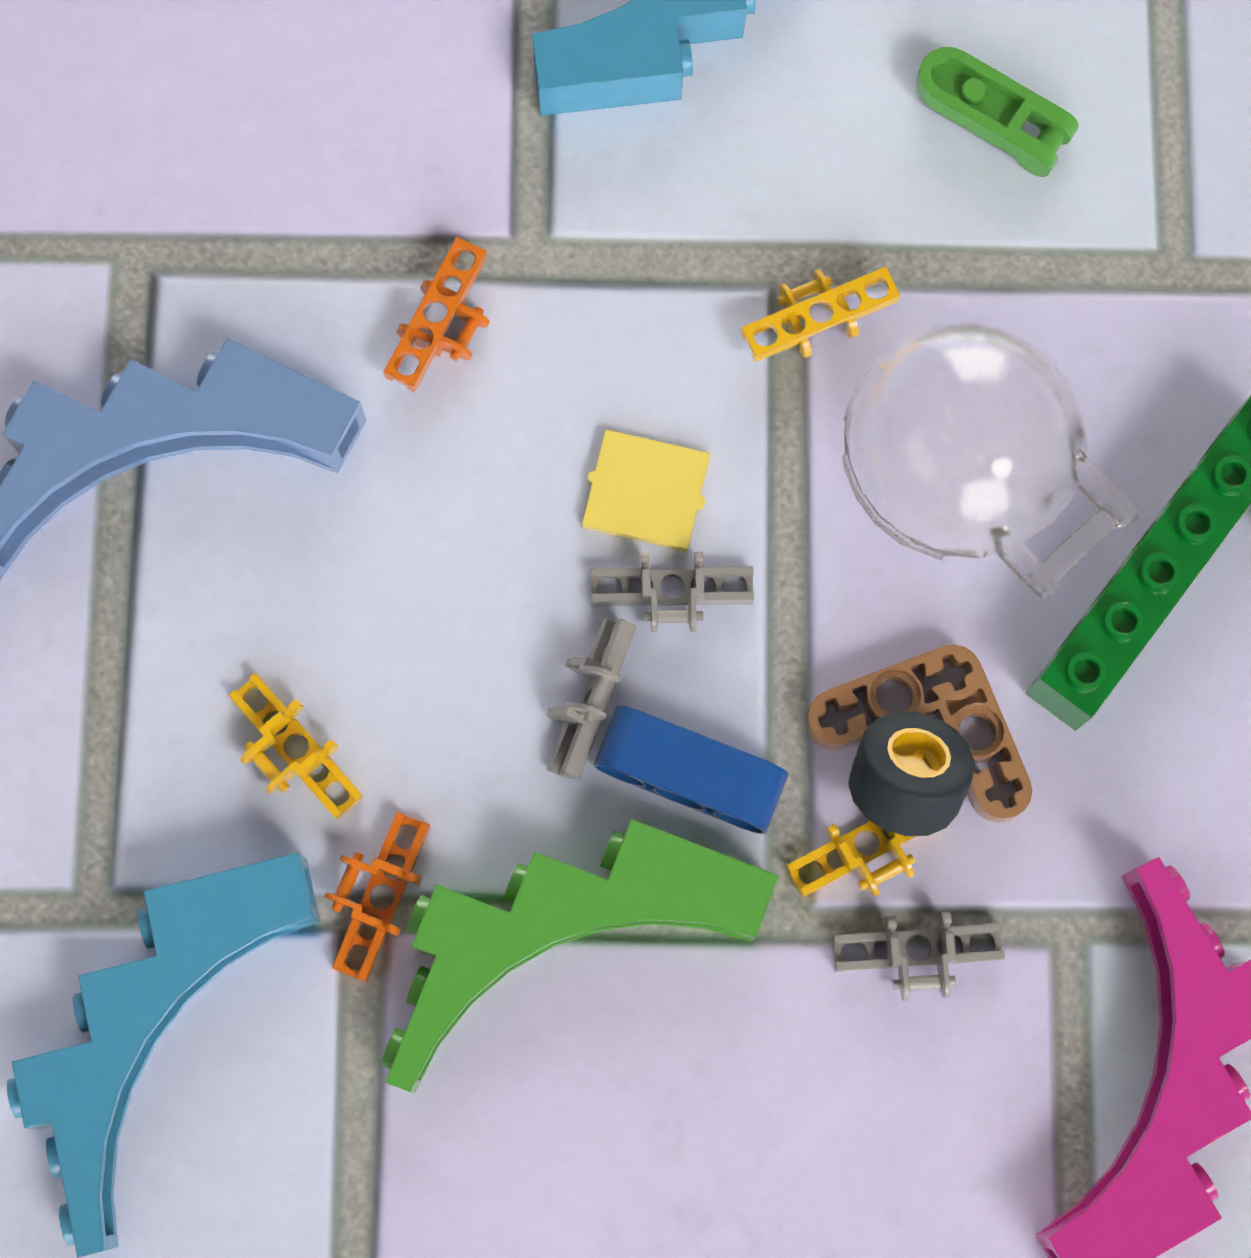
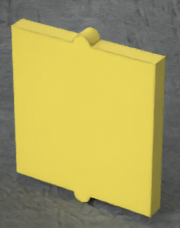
[582,429,710,552]

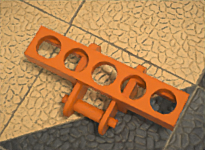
[383,237,490,392]
[324,812,431,983]

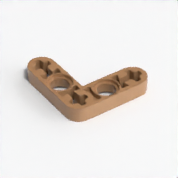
[805,644,1033,823]

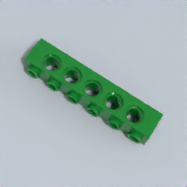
[1025,395,1251,731]

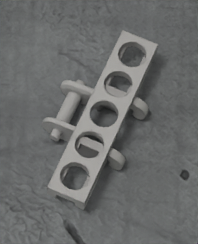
[591,552,754,632]
[546,618,636,779]
[832,912,1005,1001]

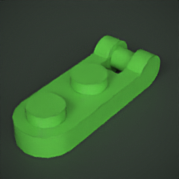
[916,47,1079,177]

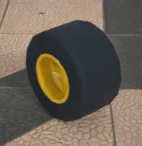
[848,712,975,836]

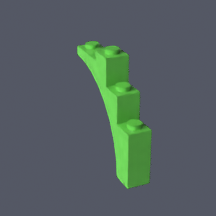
[381,819,778,1093]

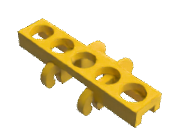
[741,266,900,362]
[229,673,364,820]
[785,821,917,898]

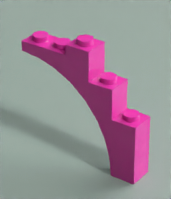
[1035,857,1251,1258]

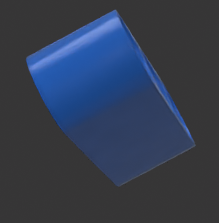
[593,705,789,834]

